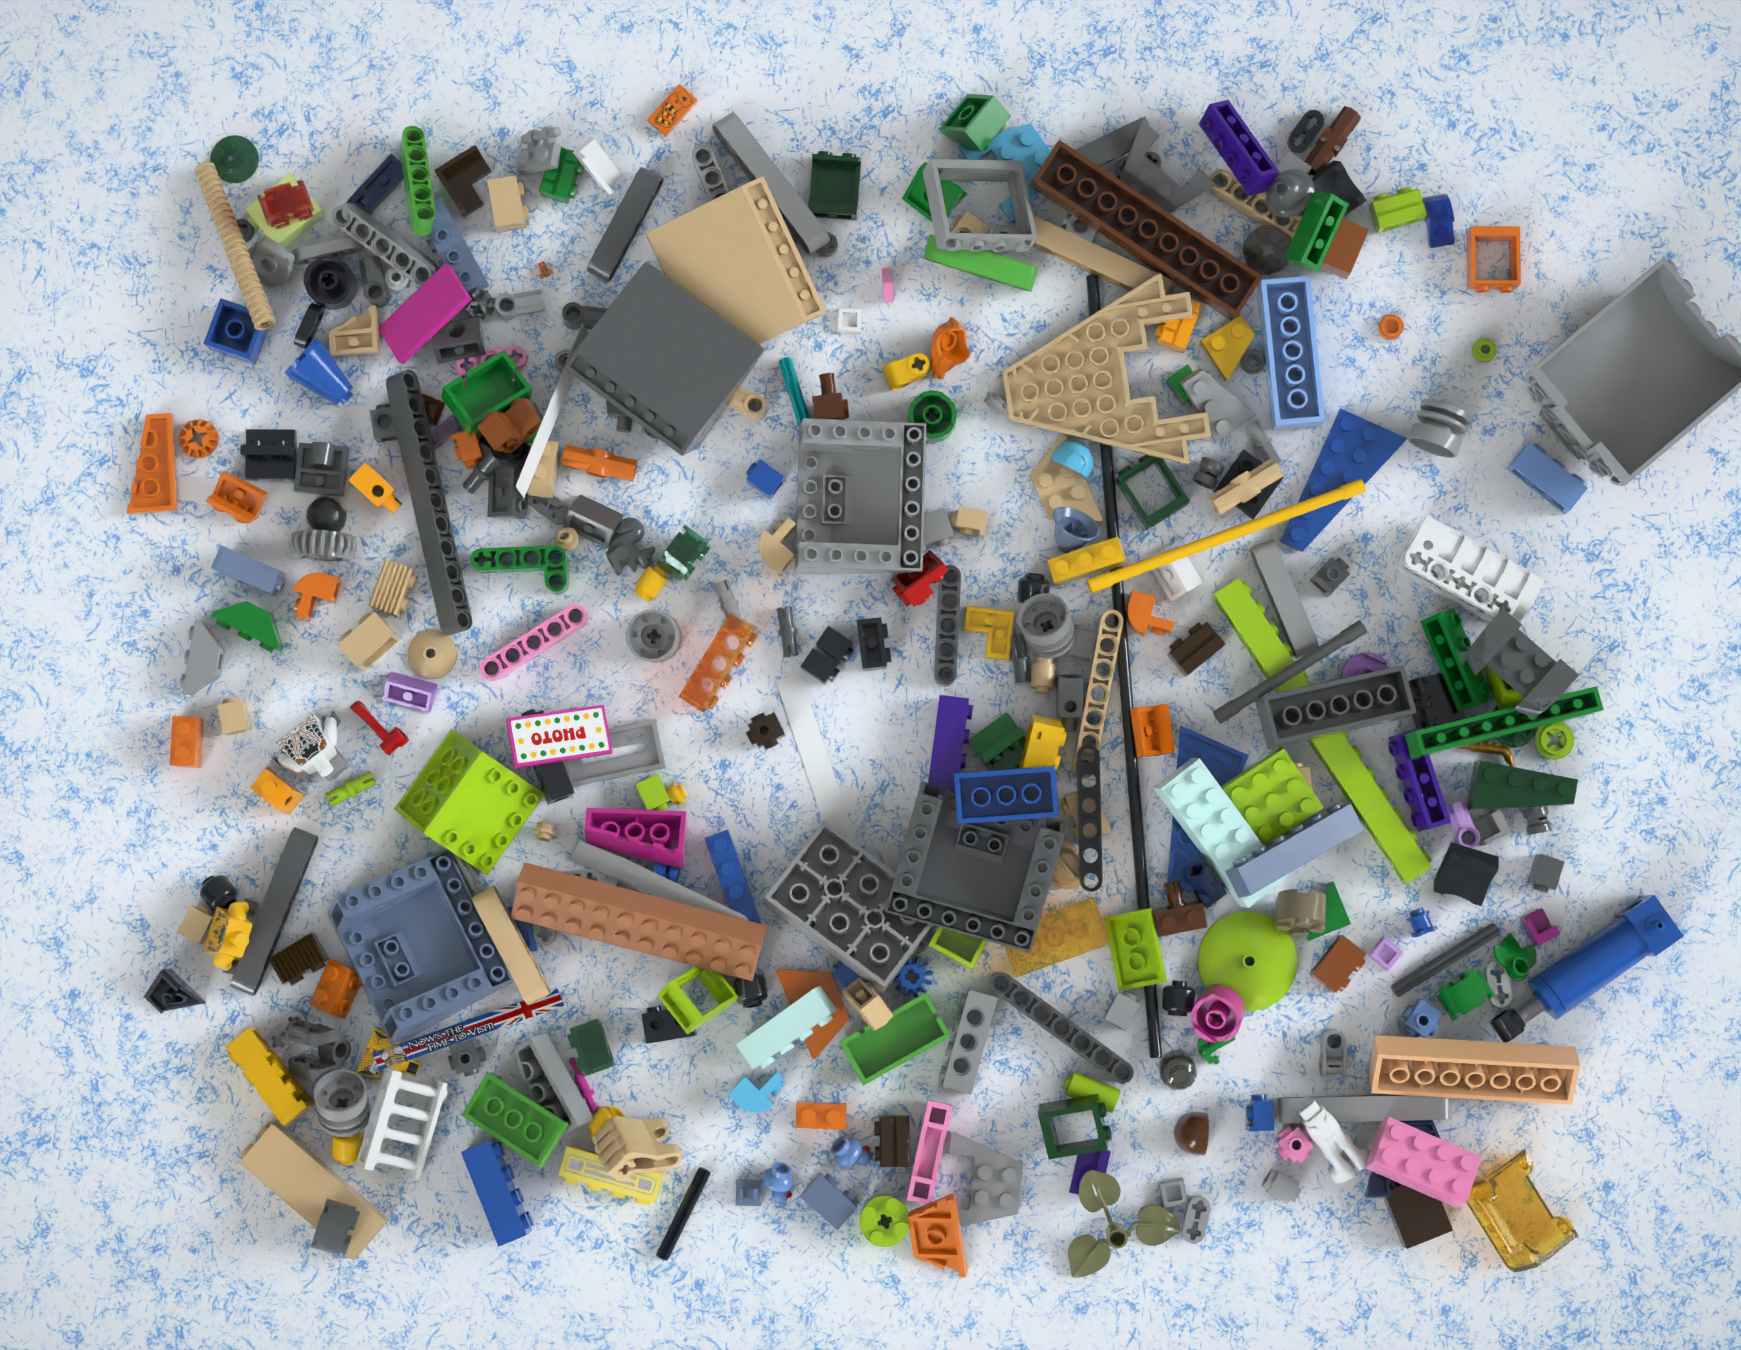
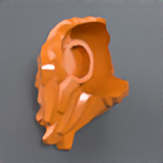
[930,317,971,380]

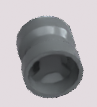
[1192,457,1225,490]
[1523,806,1552,835]

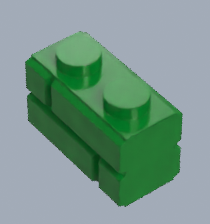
[539,147,584,204]

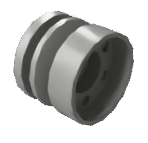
[1407,399,1471,458]
[1017,593,1077,659]
[626,609,682,663]
[313,1069,370,1137]

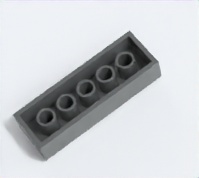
[1255,665,1417,749]

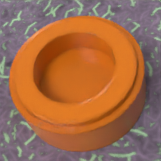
[1378,314,1404,340]

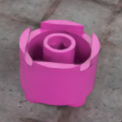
[1191,984,1245,1043]

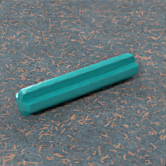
[779,357,810,427]

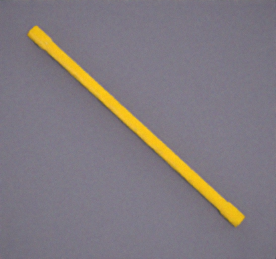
[1086,479,1366,594]

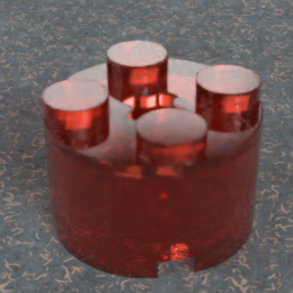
[257,180,314,230]

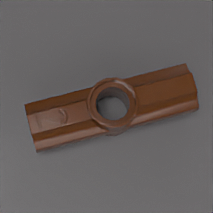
[1304,106,1361,176]

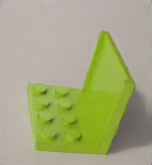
[394,728,544,875]

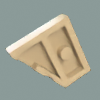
[328,305,380,358]

